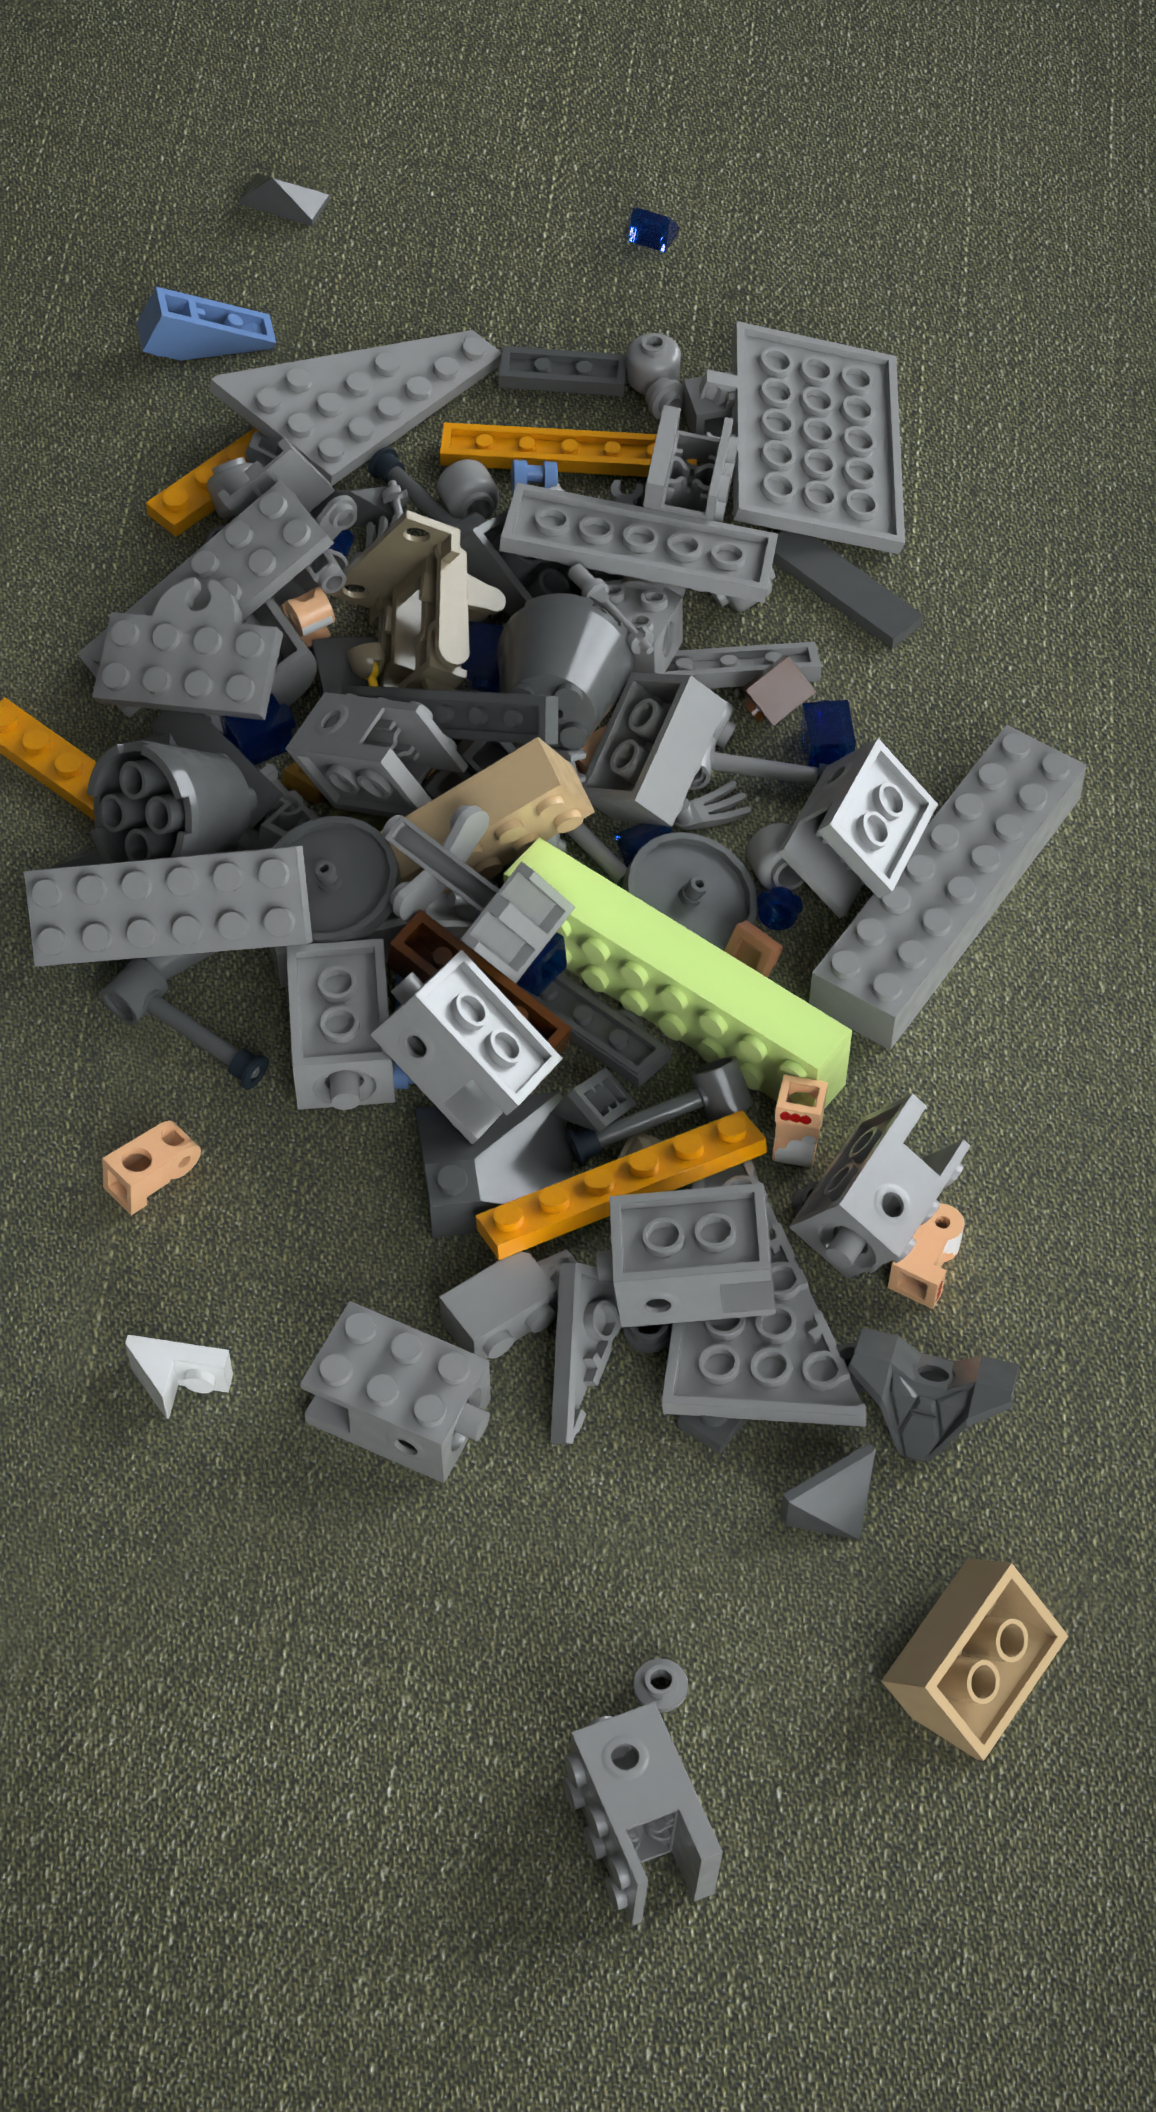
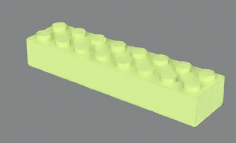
[504,837,852,1109]

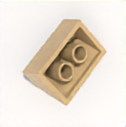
[881,1558,1068,1761]

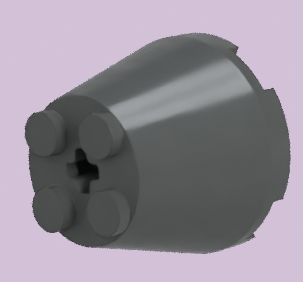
[496,593,635,750]
[87,740,258,863]

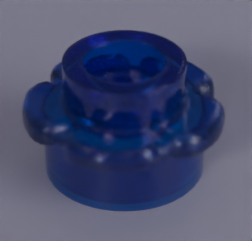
[757,886,803,930]

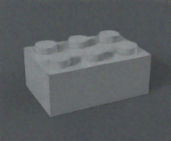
[581,672,728,827]

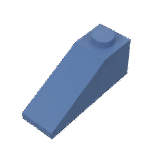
[137,287,276,361]

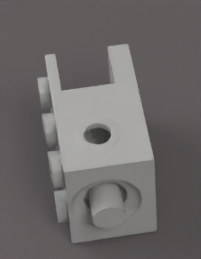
[643,405,739,523]
[285,692,468,818]
[778,738,938,919]
[286,939,395,1110]
[370,950,563,1144]
[789,1093,970,1279]
[596,1183,776,1328]
[300,1301,491,1483]
[562,1701,723,1926]

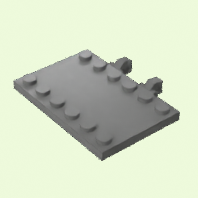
[699,321,905,554]

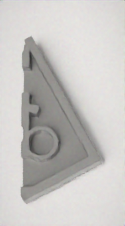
[550,1262,621,1445]

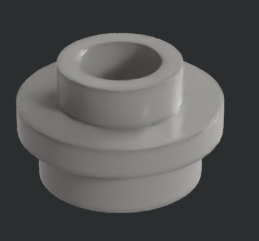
[645,378,684,419]
[633,1658,688,1713]

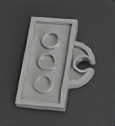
[92,577,283,720]

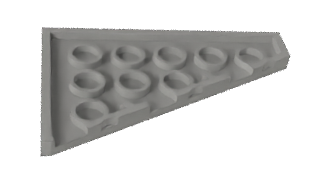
[210,330,502,486]
[662,1160,867,1427]

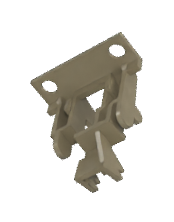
[326,510,506,746]

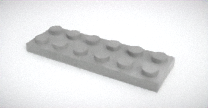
[77,479,334,718]
[499,482,778,603]
[24,846,313,967]

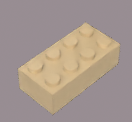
[380,737,595,893]

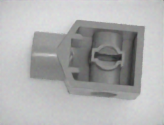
[594,576,686,674]

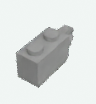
[439,1249,577,1359]

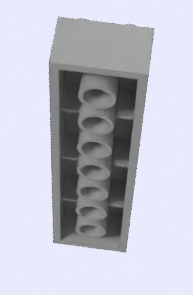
[809,724,1087,1050]

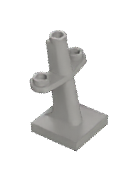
[217,438,357,593]
[382,805,575,984]

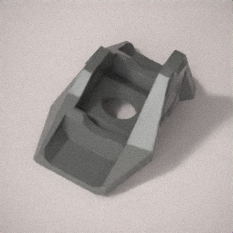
[848,1327,1019,1462]

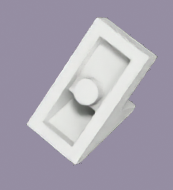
[125,1335,233,1419]

